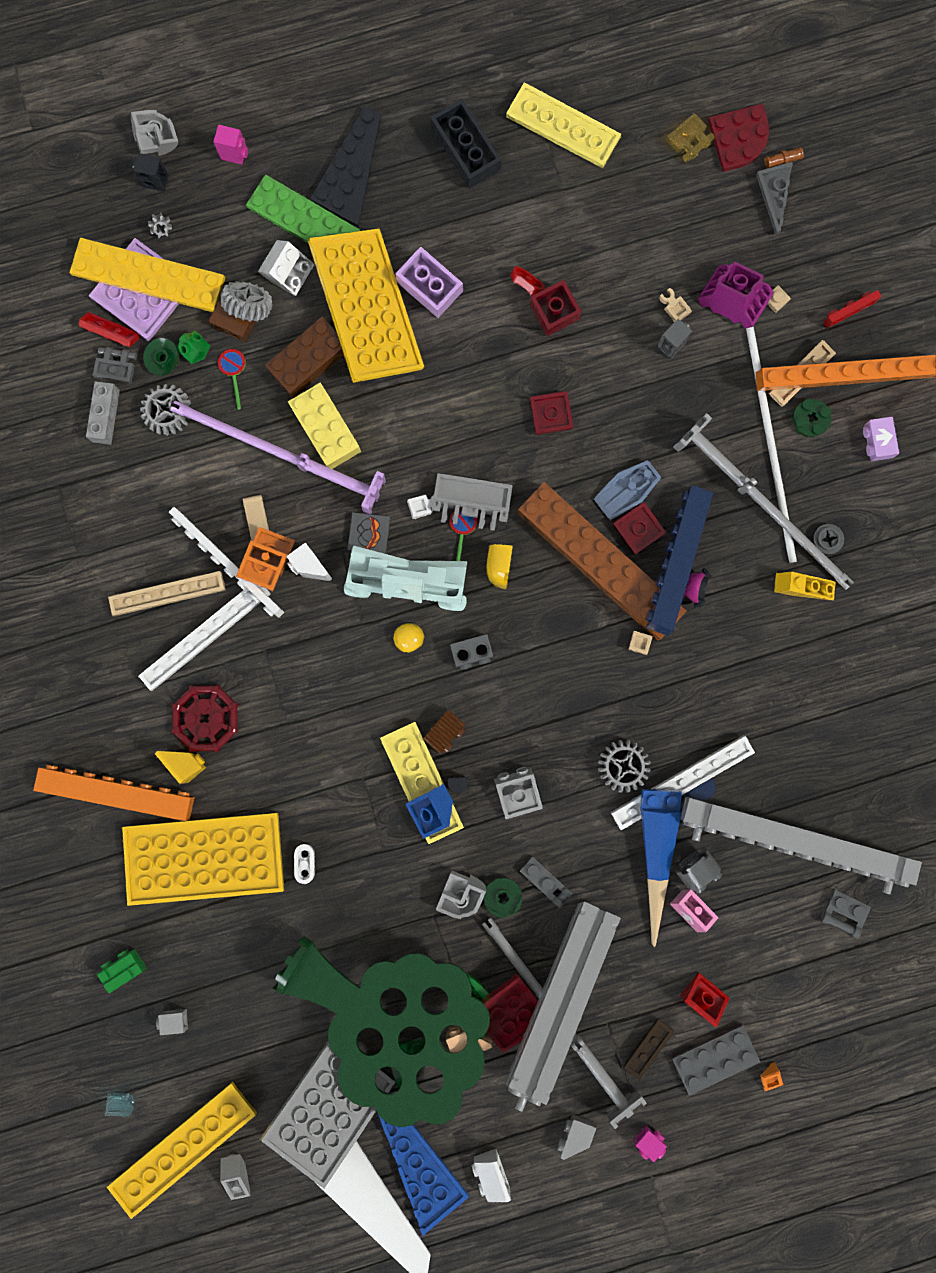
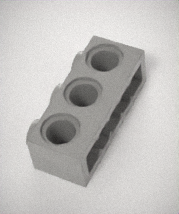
[86,382,120,445]

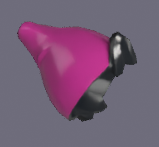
[684,568,712,608]

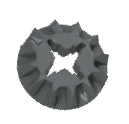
[813,524,844,554]

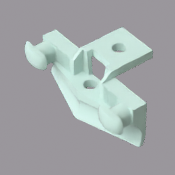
[344,545,467,611]

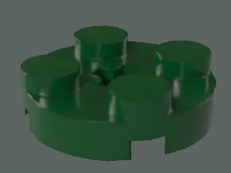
[792,399,832,438]
[484,877,523,918]

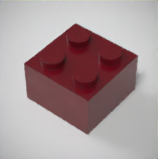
[529,280,582,337]

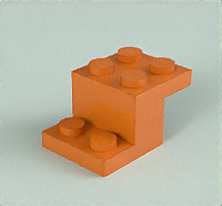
[236,527,295,591]

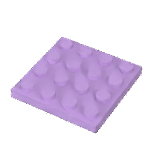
[89,238,179,341]

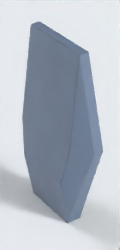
[593,460,661,521]

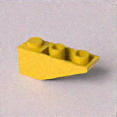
[774,572,836,601]

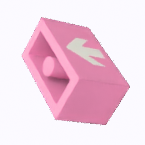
[670,889,718,932]

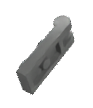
[519,856,573,908]

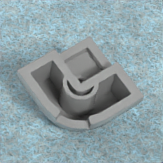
[131,110,178,156]
[436,871,486,919]

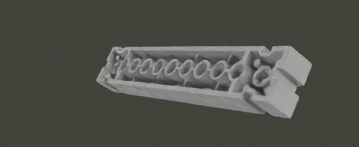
[680,797,922,894]

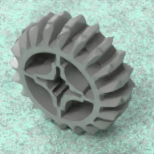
[220,281,272,322]
[140,384,192,436]
[598,740,650,792]

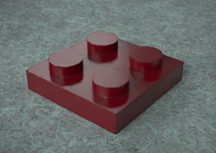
[530,391,574,435]
[613,502,666,555]

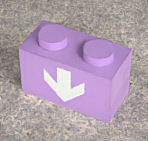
[863,417,899,461]

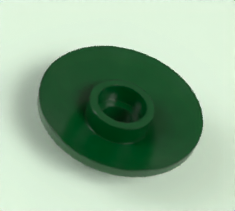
[143,338,179,376]

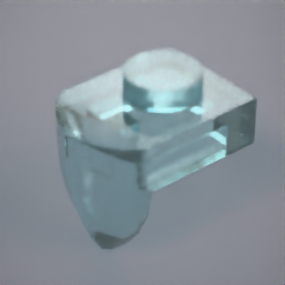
[105,1093,135,1117]

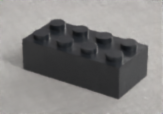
[430,99,501,189]

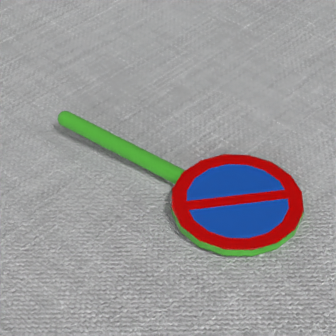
[218,349,246,410]
[449,507,477,561]

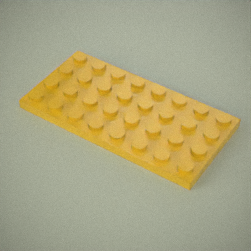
[308,229,424,383]
[122,813,284,906]

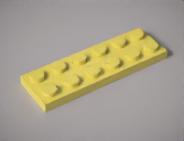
[506,83,621,168]
[380,722,464,844]

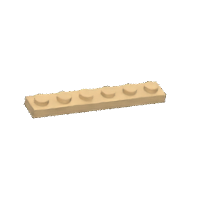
[108,571,226,616]

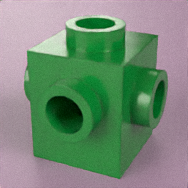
[177,331,211,364]

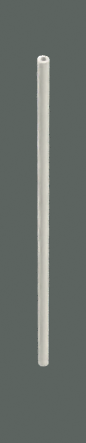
[746,327,797,563]

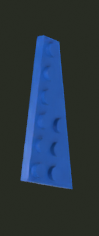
[378,1114,469,1236]

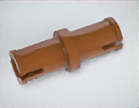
[764,147,804,169]

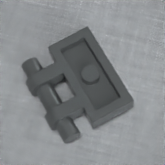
[93,346,137,384]

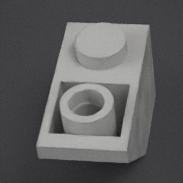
[557,1114,596,1160]

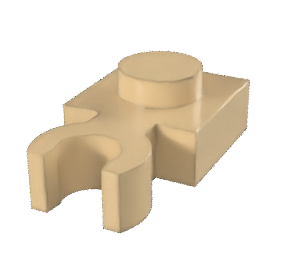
[659,288,692,322]

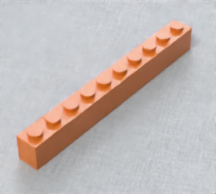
[755,355,936,391]

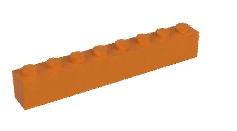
[33,765,195,821]

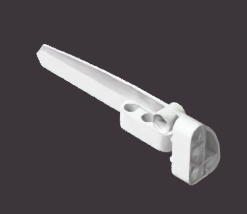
[316,1141,430,1273]

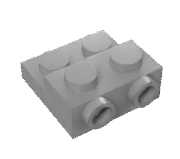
[494,767,543,819]

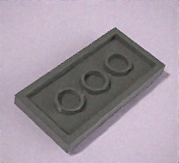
[671,1024,760,1096]

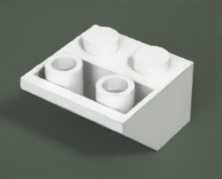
[258,240,314,296]

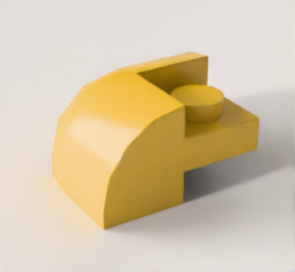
[486,544,512,589]

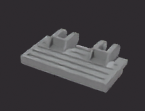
[432,473,512,530]

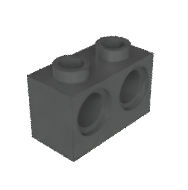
[450,634,493,670]

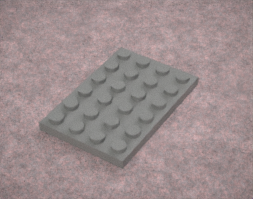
[259,1042,395,1189]

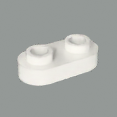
[294,844,315,884]

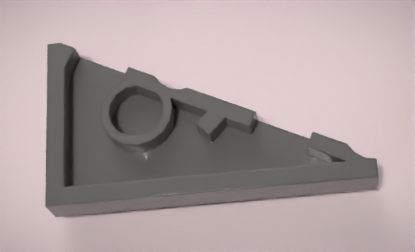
[756,162,793,235]

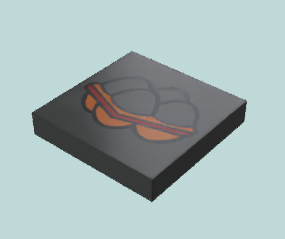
[348,512,390,554]

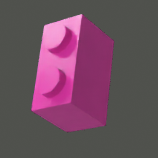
[214,125,248,165]

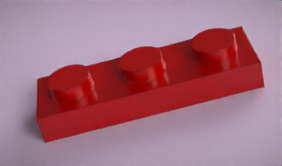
[823,290,882,329]
[79,312,139,347]

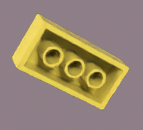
[288,382,361,469]

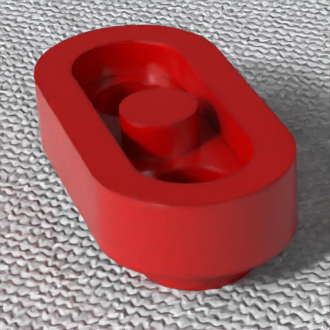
[510,266,545,296]

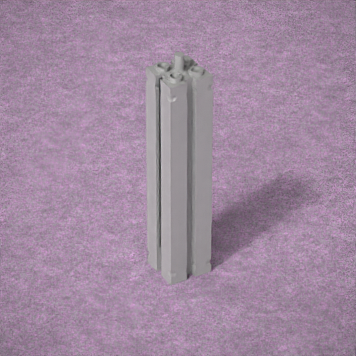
[504,902,621,1112]

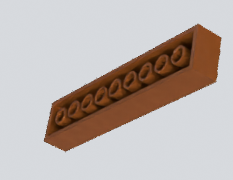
[518,482,687,641]

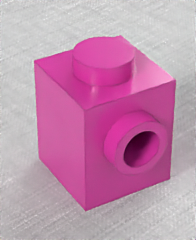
[633,1125,667,1162]

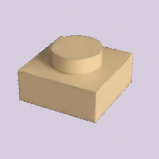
[767,285,791,313]
[628,631,653,655]

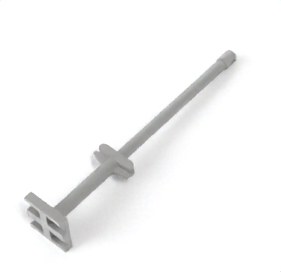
[673,413,854,590]
[482,918,647,1129]

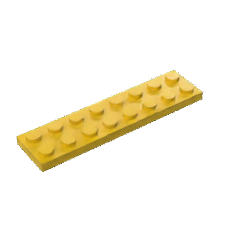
[70,238,225,312]
[107,1082,257,1219]

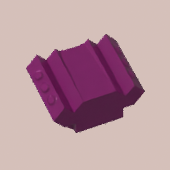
[698,262,774,329]

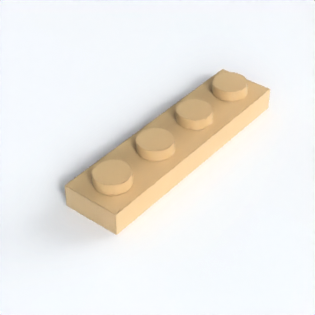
[768,340,836,407]

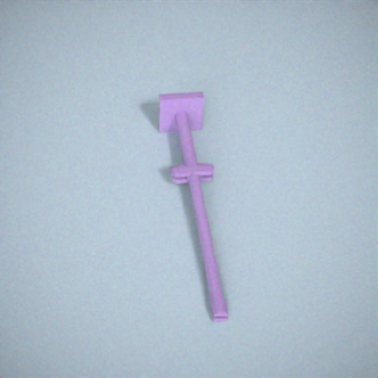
[171,401,386,514]

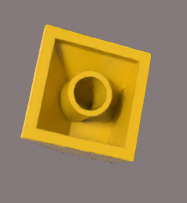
[155,751,206,784]

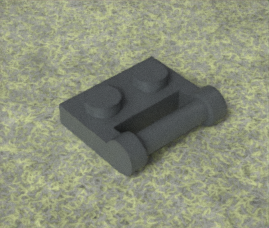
[820,889,871,939]

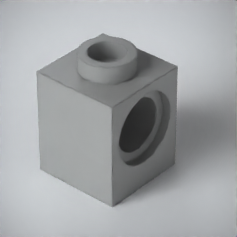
[156,1009,188,1035]

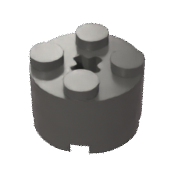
[675,848,722,894]

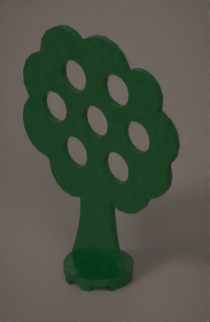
[272,936,490,1127]

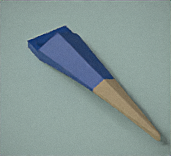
[640,789,682,947]

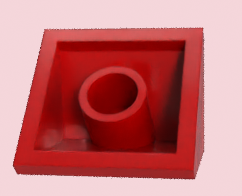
[680,973,730,1027]

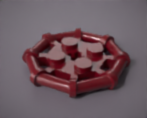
[171,684,239,753]

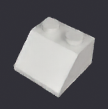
[286,543,332,581]
[472,1149,511,1202]

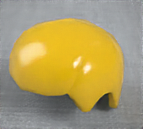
[393,623,424,652]

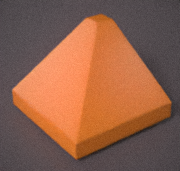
[760,1062,783,1091]

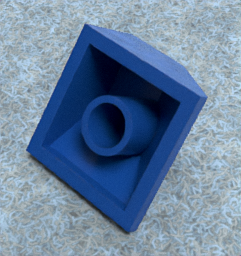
[405,784,453,839]

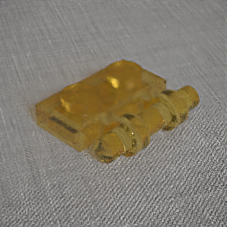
[666,113,715,162]

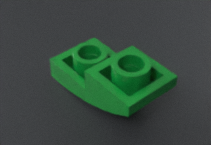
[465,971,490,999]

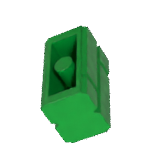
[97,949,147,993]

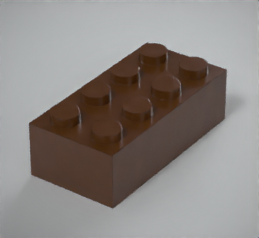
[265,316,344,399]

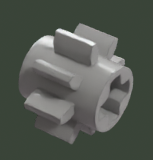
[148,212,172,238]

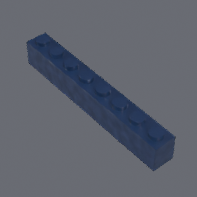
[645,485,713,636]

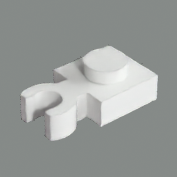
[407,495,443,519]

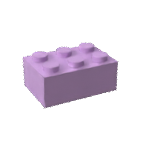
[395,247,463,318]

